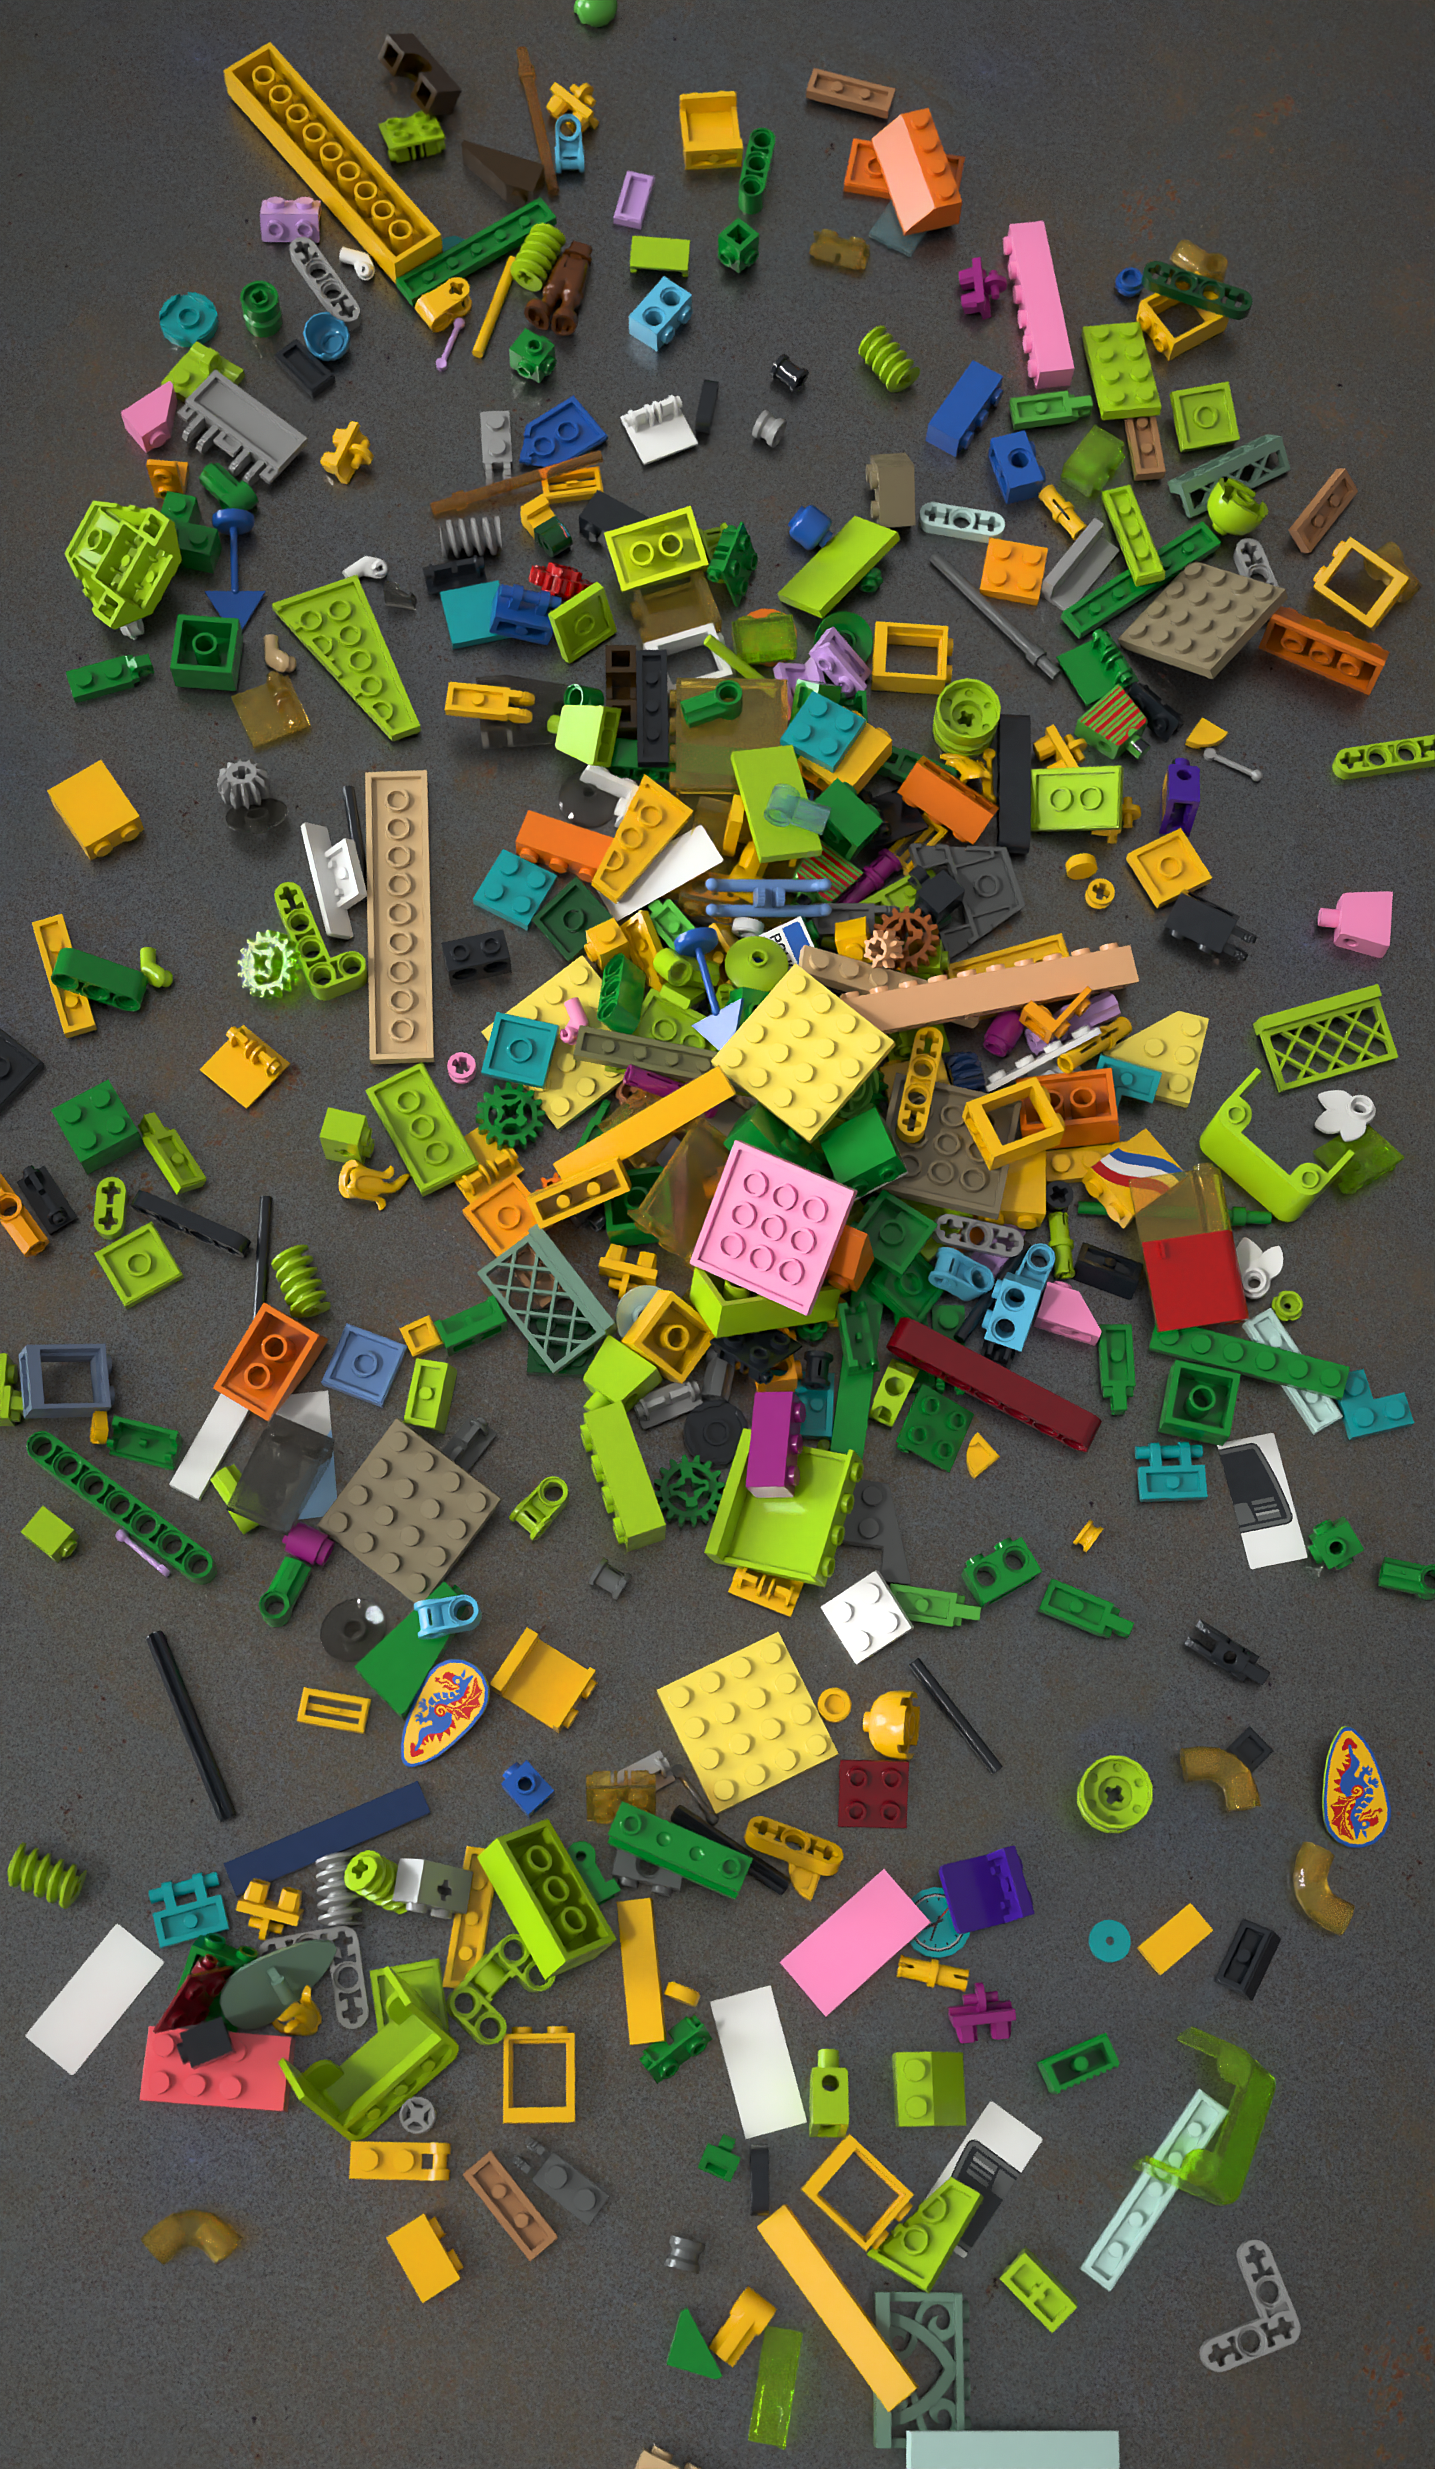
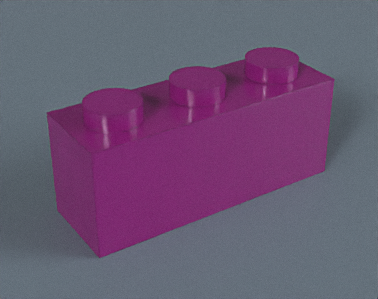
[746,1391,806,1498]

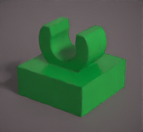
[698,2134,741,2182]

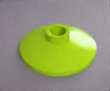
[725,936,789,992]

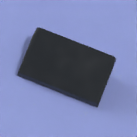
[1072,1242,1144,1300]
[1214,1919,1281,2001]

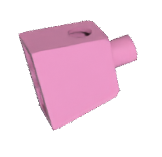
[1318,891,1393,958]

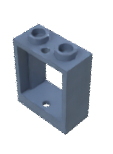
[18,1344,115,1419]

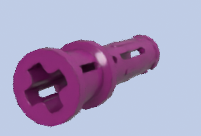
[835,848,902,903]
[623,1064,720,1119]

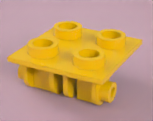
[200,1025,290,1109]
[454,1128,525,1204]
[728,1567,804,1617]

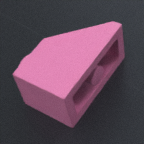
[121,381,178,453]
[1033,1281,1101,1346]

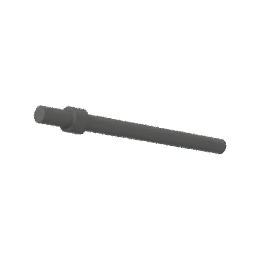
[930,552,1062,680]

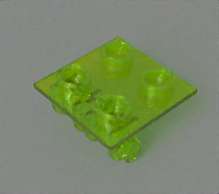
[1313,1124,1404,1195]

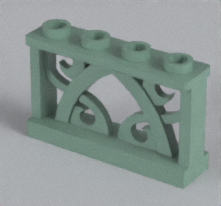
[873,2291,971,2449]

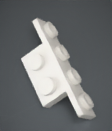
[301,822,368,940]
[985,1025,1102,1092]

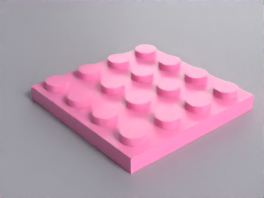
[690,1140,858,1316]

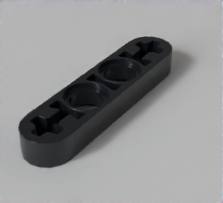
[131,1190,251,1257]

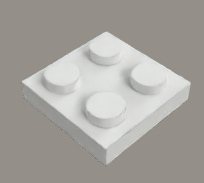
[821,1570,914,1664]

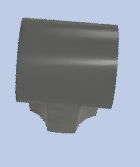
[701,1344,738,1403]

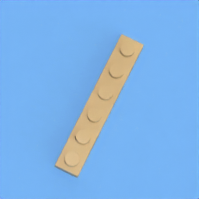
[798,945,979,1029]

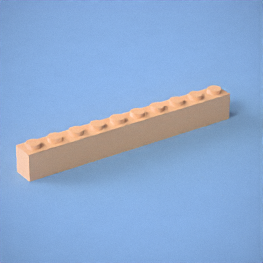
[840,942,1139,1034]

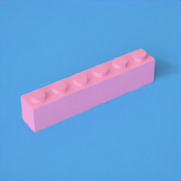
[1003,221,1074,389]

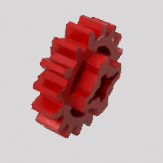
[528,562,594,601]

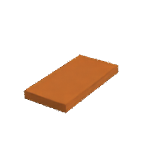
[843,138,965,199]

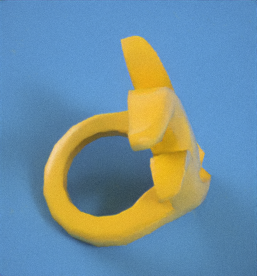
[940,753,992,798]
[339,1160,411,1210]
[271,1985,322,2036]

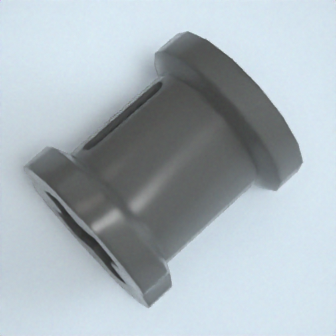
[588,1557,632,1600]

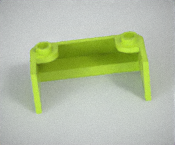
[1199,1067,1355,1223]
[278,1966,459,2141]

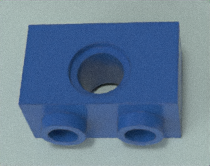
[988,430,1046,504]

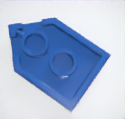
[519,395,608,469]

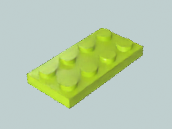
[1081,322,1162,420]

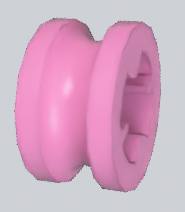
[447,1052,477,1084]

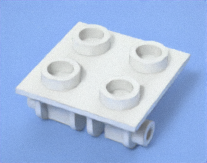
[620,395,698,465]

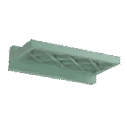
[477,1224,618,1375]

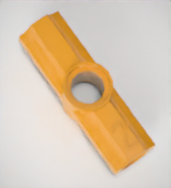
[0,1172,50,1258]

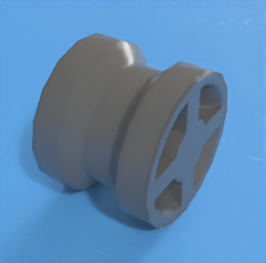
[664,2235,706,2274]

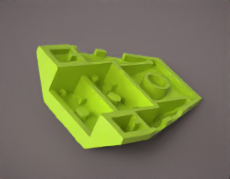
[64,501,182,630]

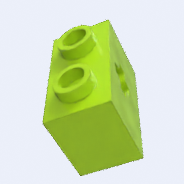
[319,1107,375,1165]

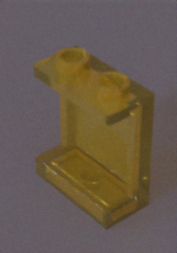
[629,569,722,643]

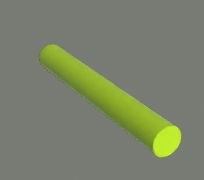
[703,634,779,699]

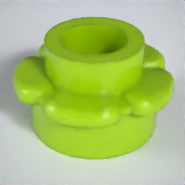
[1271,1290,1304,1321]

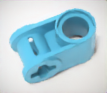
[555,114,585,173]
[1008,1243,1055,1301]
[928,1247,994,1301]
[414,1595,482,1640]

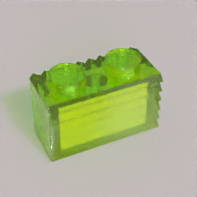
[1060,425,1125,497]
[731,612,798,665]

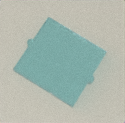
[869,200,927,257]

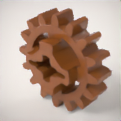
[870,906,940,974]

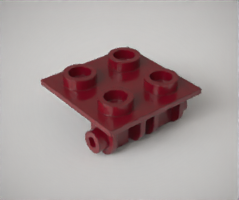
[838,1759,909,1828]
[153,1954,234,2033]

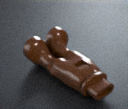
[524,241,593,336]

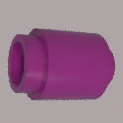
[983,1010,1026,1057]
[282,1521,335,1566]

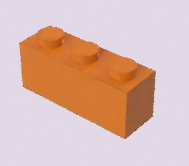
[897,756,999,845]
[515,810,614,883]

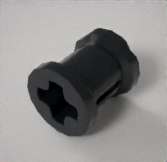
[770,354,809,393]
[1046,1181,1074,1216]
[801,1350,833,1391]

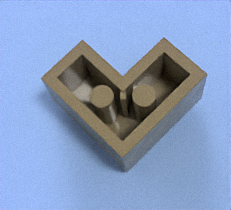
[866,452,916,528]

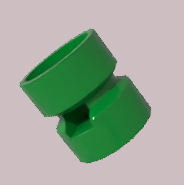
[240,281,283,338]

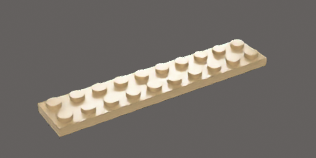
[365,770,434,1065]

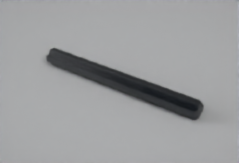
[146,1631,236,1822]

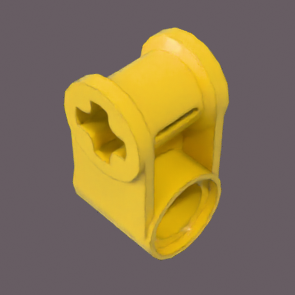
[415,277,472,333]

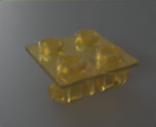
[231,671,311,748]
[586,1770,656,1824]

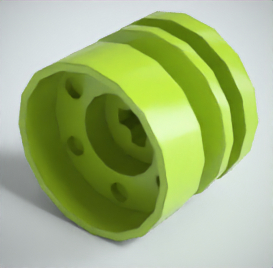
[932,678,1001,758]
[1077,1755,1153,1834]

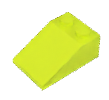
[604,506,709,592]

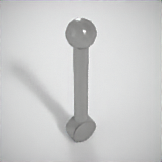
[1203,747,1263,781]

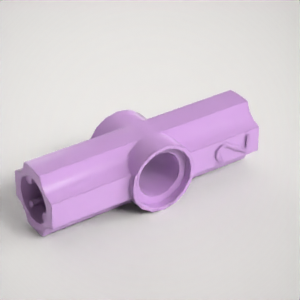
[1024,991,1121,1056]

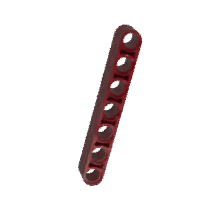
[886,1317,1102,1452]

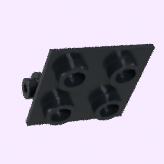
[857,788,928,850]
[710,1329,803,1384]

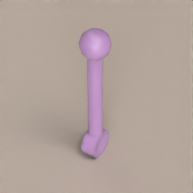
[436,317,465,371]
[115,1529,171,1578]

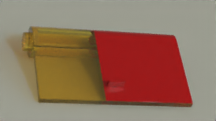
[1128,1163,1250,1333]

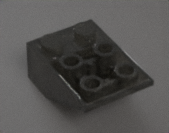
[476,675,569,750]

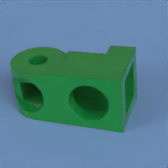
[567,1841,621,1907]

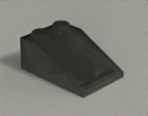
[226,1413,335,1536]

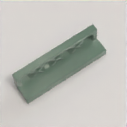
[1167,434,1291,518]

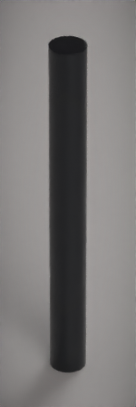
[342,785,367,902]
[252,1196,272,1321]
[953,1240,1031,1344]
[909,1658,1003,1775]

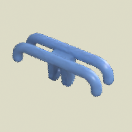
[705,878,832,917]

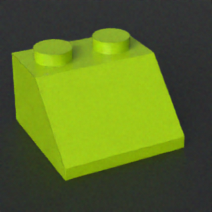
[892,2051,966,2128]

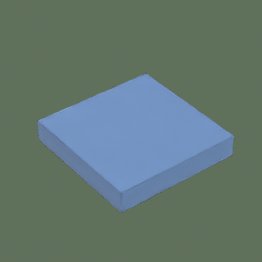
[321,1323,408,1408]

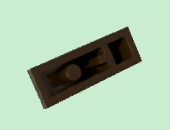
[461,140,545,208]

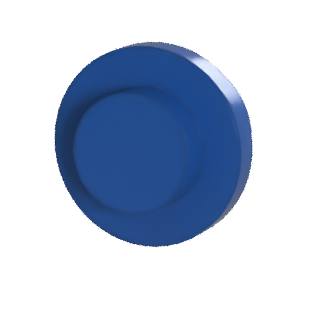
[1115,267,1144,297]

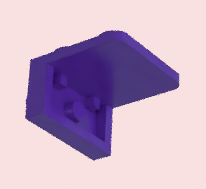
[939,1845,1035,1934]

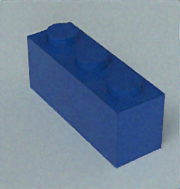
[926,360,1004,457]

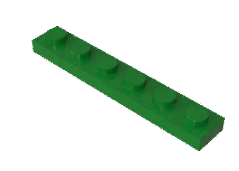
[396,197,557,307]
[1061,521,1221,639]
[1149,1319,1350,1401]

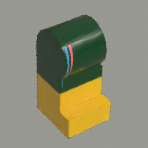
[520,494,573,557]

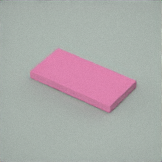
[780,1869,931,2017]

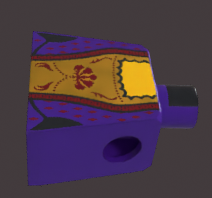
[1159,758,1200,837]

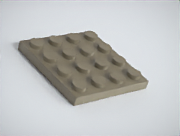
[1118,561,1288,679]
[873,1073,1022,1220]
[317,1418,503,1603]

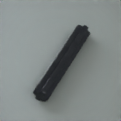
[670,1805,791,1895]

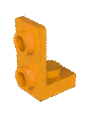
[146,459,189,500]
[1019,986,1092,1044]

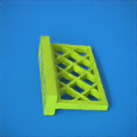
[1253,984,1398,1093]

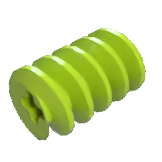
[510,223,566,291]
[858,325,920,393]
[271,1244,331,1318]
[7,1842,87,1909]
[344,1850,407,1914]

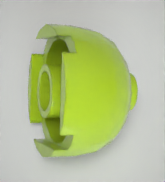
[1207,478,1268,536]

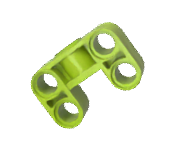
[446,1934,555,2046]

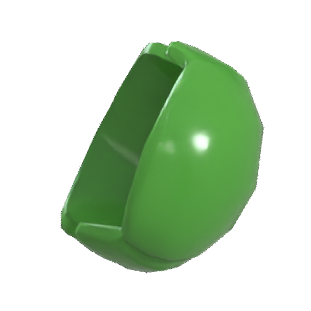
[574,0,618,27]

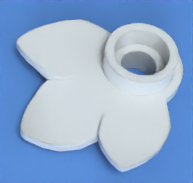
[1315,1090,1376,1142]
[1236,1237,1284,1299]

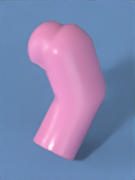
[560,997,589,1045]

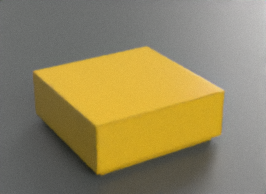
[399,1315,443,1360]

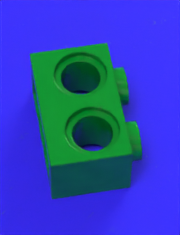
[961,1537,1042,1610]

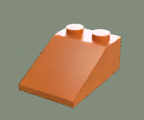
[213,1303,328,1422]

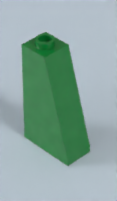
[354,1582,469,1721]

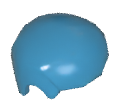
[303,312,351,362]

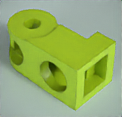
[868,1358,920,1427]

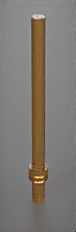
[516,46,560,195]
[430,450,604,515]

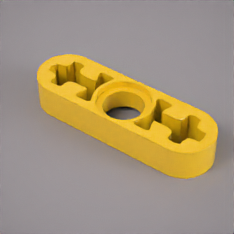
[744,1816,843,1876]

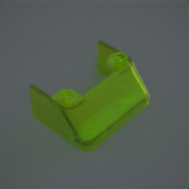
[1132,2026,1276,2206]

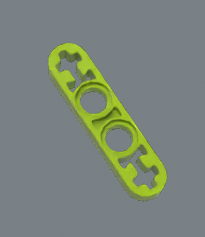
[1332,735,1435,780]

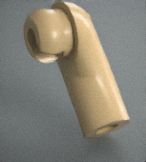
[263,634,297,673]

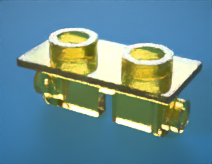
[809,229,871,270]

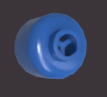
[788,505,833,550]

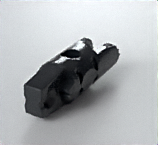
[1184,1619,1270,1685]

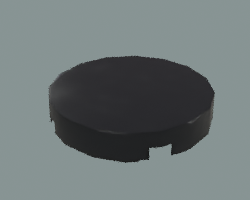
[683,1399,749,1466]

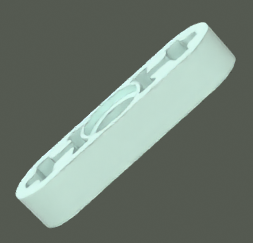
[918,502,1005,543]

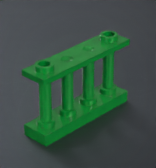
[607,1801,753,1900]

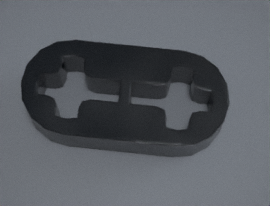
[695,379,719,433]
[750,2145,769,2216]

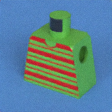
[1074,684,1151,760]
[790,839,863,905]

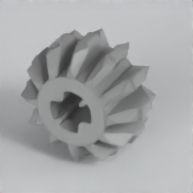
[217,758,271,810]

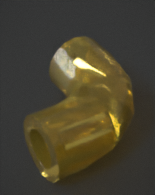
[1180,1746,1261,1812]
[1292,1842,1355,1936]
[140,2209,243,2265]

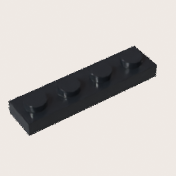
[636,650,669,768]

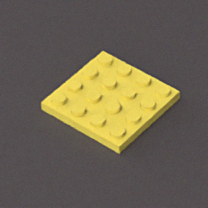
[481,956,624,1132]
[711,963,895,1144]
[657,1632,839,1814]

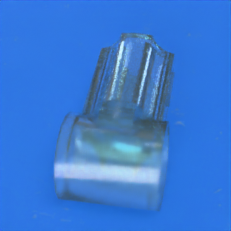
[764,784,832,835]

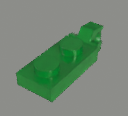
[66,654,154,703]
[1098,1324,1136,1415]
[1038,1578,1134,1639]

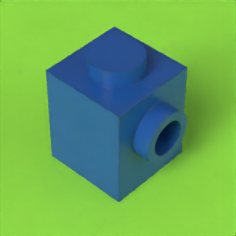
[501,1760,555,1819]

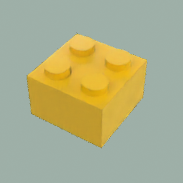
[620,1289,715,1384]

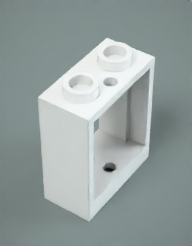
[643,623,736,708]

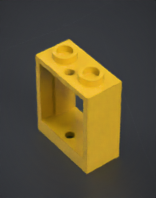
[1136,270,1229,361]
[1313,537,1411,632]
[871,621,953,695]
[962,1077,1065,1171]
[503,2026,576,2124]
[800,2134,914,2251]

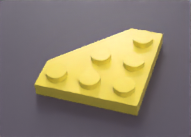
[1103,1011,1209,1108]

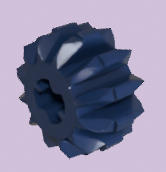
[944,1051,986,1093]

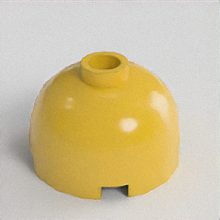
[863,1690,920,1760]

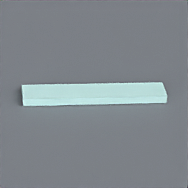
[1079,2089,1229,2291]
[907,2430,1120,2469]

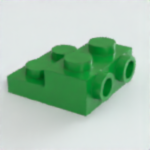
[850,1189,938,1279]
[175,1933,259,2033]

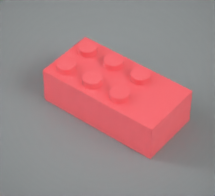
[140,2026,296,2112]

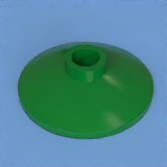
[814,611,873,663]

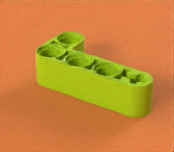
[274,882,368,1001]

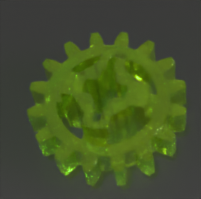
[237,930,302,1000]

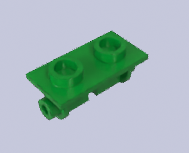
[639,2014,712,2084]

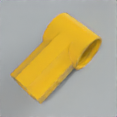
[728,840,769,904]
[708,2286,777,2367]

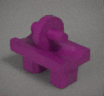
[958,257,1007,319]
[948,1982,1016,2044]

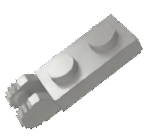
[480,410,513,486]

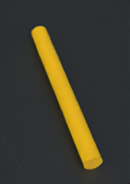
[472,256,516,358]

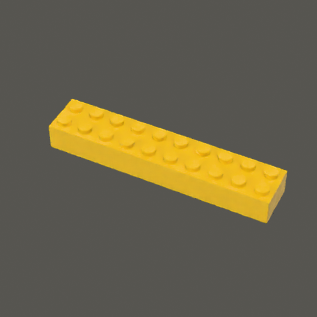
[223,42,443,284]

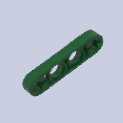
[1141,261,1253,320]

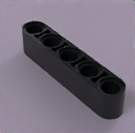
[997,714,1031,854]

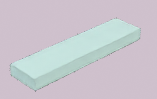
[1242,1308,1343,1435]

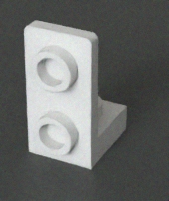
[580,765,639,828]

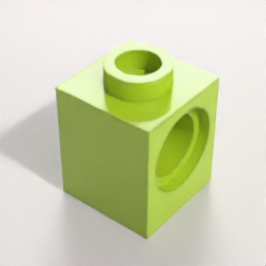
[21,1506,80,1563]

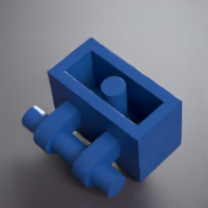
[489,584,562,645]

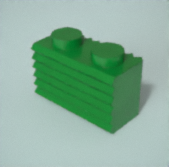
[1037,2033,1119,2095]

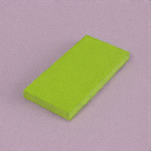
[777,516,900,618]
[731,745,823,863]
[365,1062,479,1197]

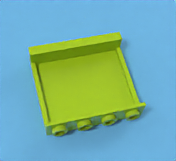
[704,1428,864,1587]

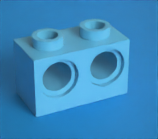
[629,277,693,351]
[981,1272,1045,1351]

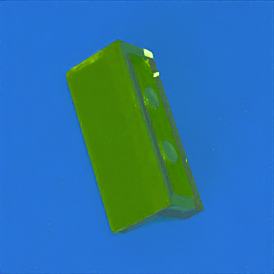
[747,2325,803,2449]

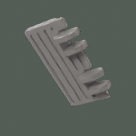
[177,370,308,487]

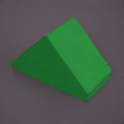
[666,2307,722,2380]

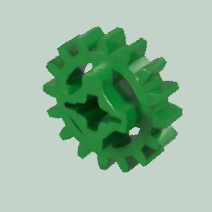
[475,1082,545,1151]
[654,1454,725,1528]

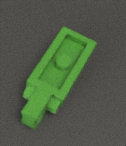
[1009,390,1093,430]
[647,899,695,950]
[890,1583,981,1627]

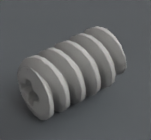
[439,516,502,559]
[315,1852,363,1927]

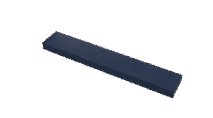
[224,1781,431,1897]

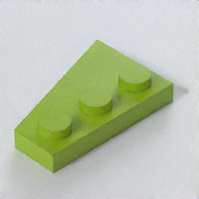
[866,2177,984,2294]

